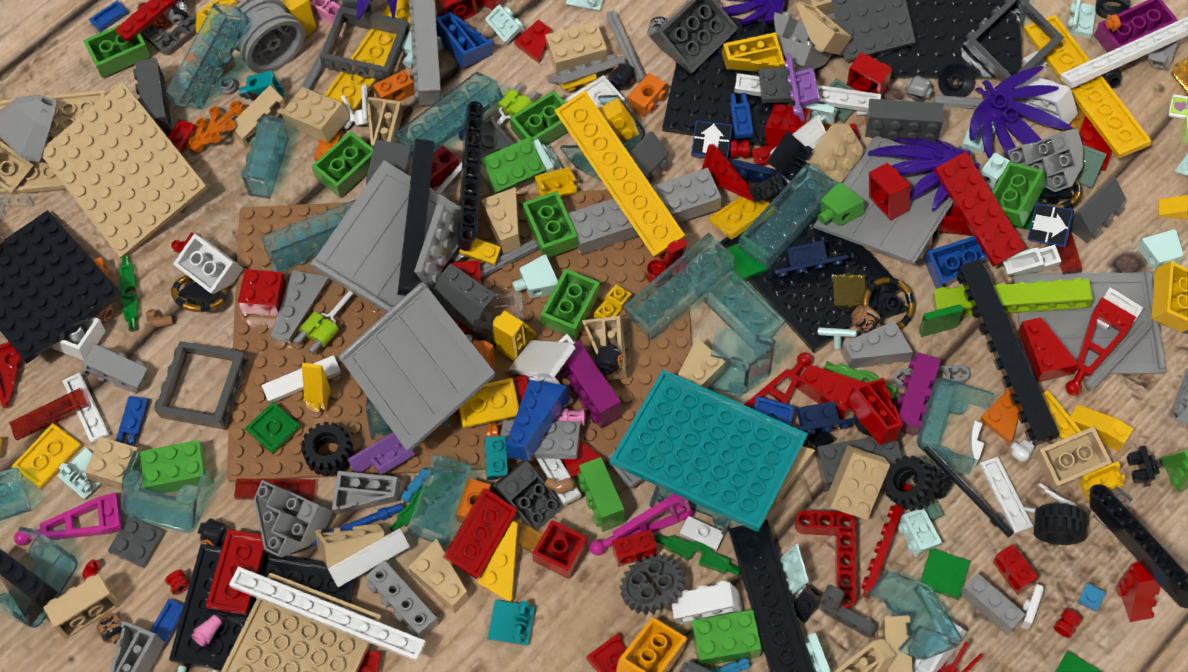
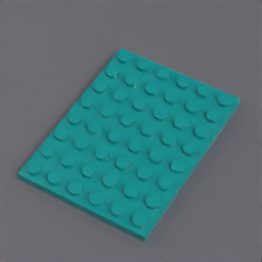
[610,370,808,532]

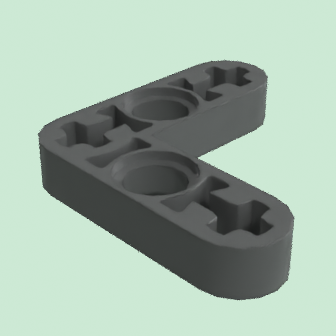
[140,16,198,56]
[819,585,877,638]

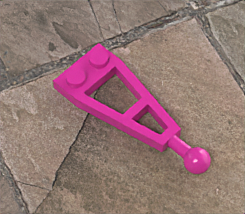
[14,492,122,546]
[589,493,693,556]

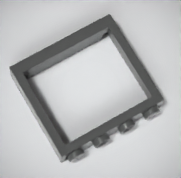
[964,0,1064,82]
[320,6,409,81]
[154,341,249,430]

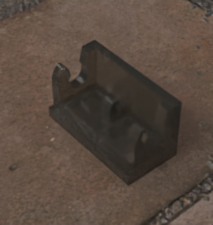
[473,311,499,348]

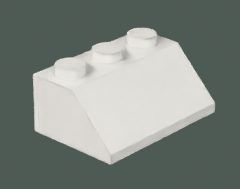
[173,233,244,294]

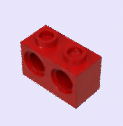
[430,145,459,189]
[612,529,657,567]
[992,544,1038,595]

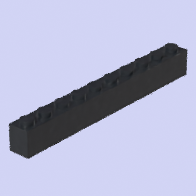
[956,259,1059,446]

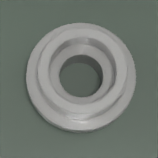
[218,77,236,94]

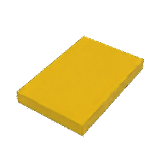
[708,196,775,240]
[459,378,519,429]
[12,423,82,490]

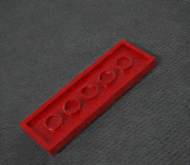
[933,151,1026,267]

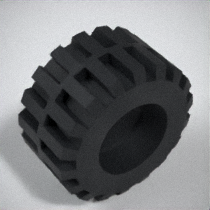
[301,422,354,477]
[883,455,940,511]
[1034,503,1087,545]

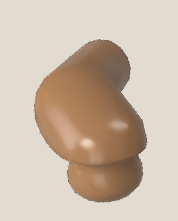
[146,309,174,327]
[545,477,576,494]

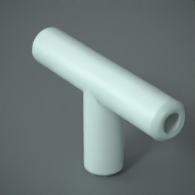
[818,327,857,349]

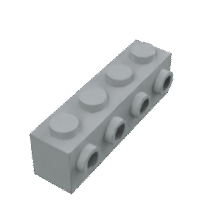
[366,560,439,639]

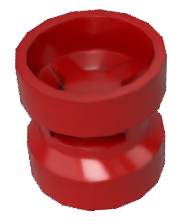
[730,140,749,159]
[647,260,666,285]
[1053,609,1082,638]

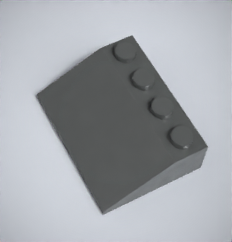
[650,0,738,73]

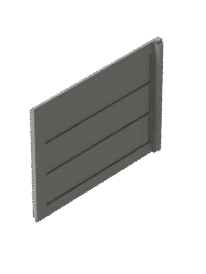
[813,136,953,265]
[310,160,471,313]
[1013,271,1166,375]
[338,282,496,451]

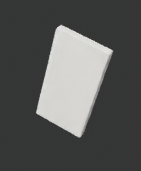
[508,340,575,378]

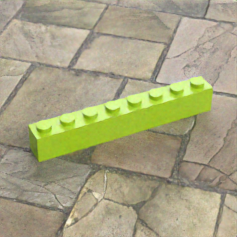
[933,278,1093,317]

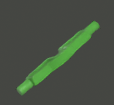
[824,361,899,402]

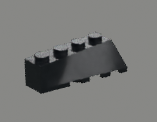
[0,548,58,625]

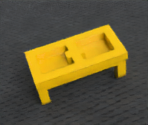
[535,167,577,197]
[1078,461,1126,501]

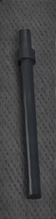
[923,444,1014,537]

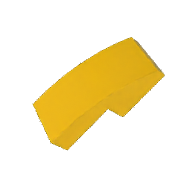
[594,284,632,319]

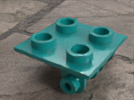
[487,600,535,646]

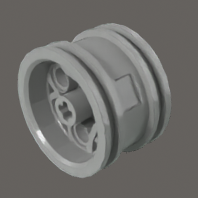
[223,0,305,73]

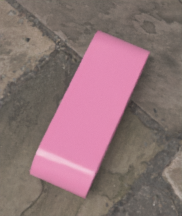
[309,0,340,25]

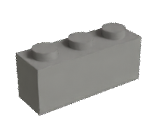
[960,573,1026,636]

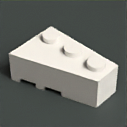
[1014,75,1078,124]
[672,581,743,624]

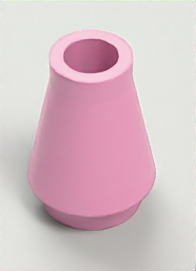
[191,615,222,646]

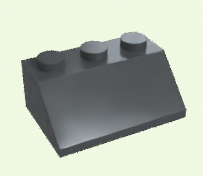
[629,131,669,184]
[1070,176,1126,243]
[432,263,498,332]

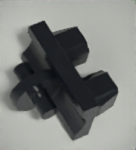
[1126,446,1163,487]

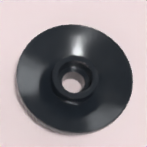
[938,63,974,97]

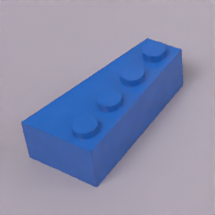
[923,236,989,289]
[505,380,570,461]

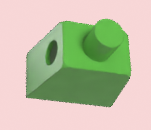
[817,182,864,226]

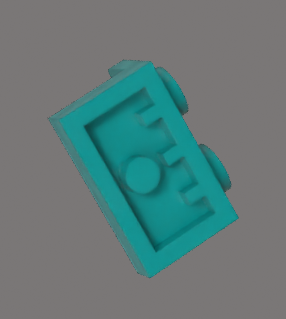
[484,436,508,481]

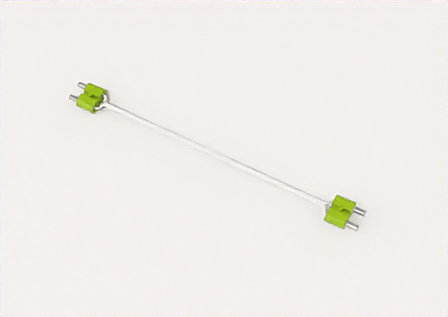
[293,83,538,354]

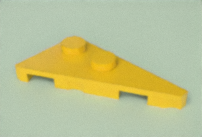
[477,521,518,602]

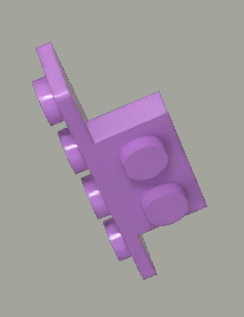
[785,53,820,122]
[348,433,415,475]

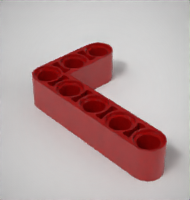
[794,510,856,611]

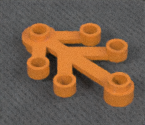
[188,100,246,152]

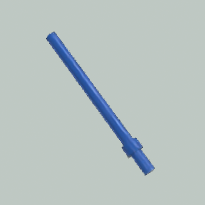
[290,503,403,555]

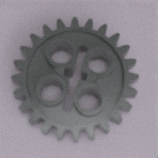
[619,554,686,616]

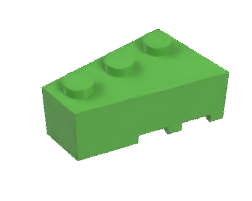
[1159,448,1188,492]

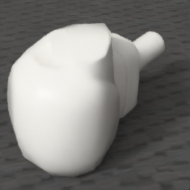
[1010,440,1035,462]

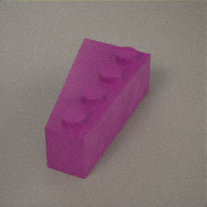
[896,352,941,436]

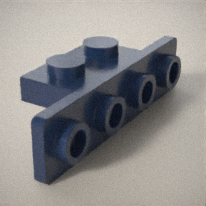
[728,158,788,190]
[772,240,849,277]
[796,401,857,436]

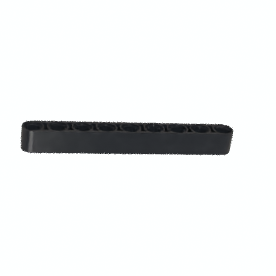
[457,101,484,251]
[397,138,435,296]
[1089,484,1188,608]

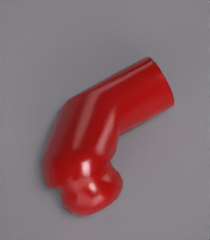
[171,232,194,253]
[82,559,100,581]

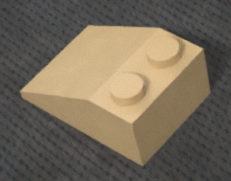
[796,2,852,55]
[0,141,34,194]

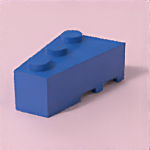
[436,12,494,69]

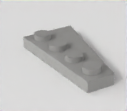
[547,54,625,83]
[271,270,330,343]

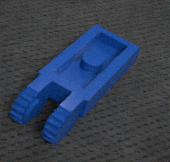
[730,93,753,139]
[116,396,149,446]

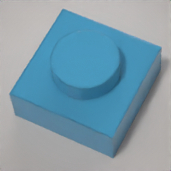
[1077,583,1106,612]

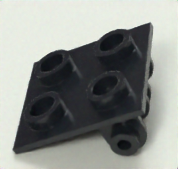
[767,131,813,182]

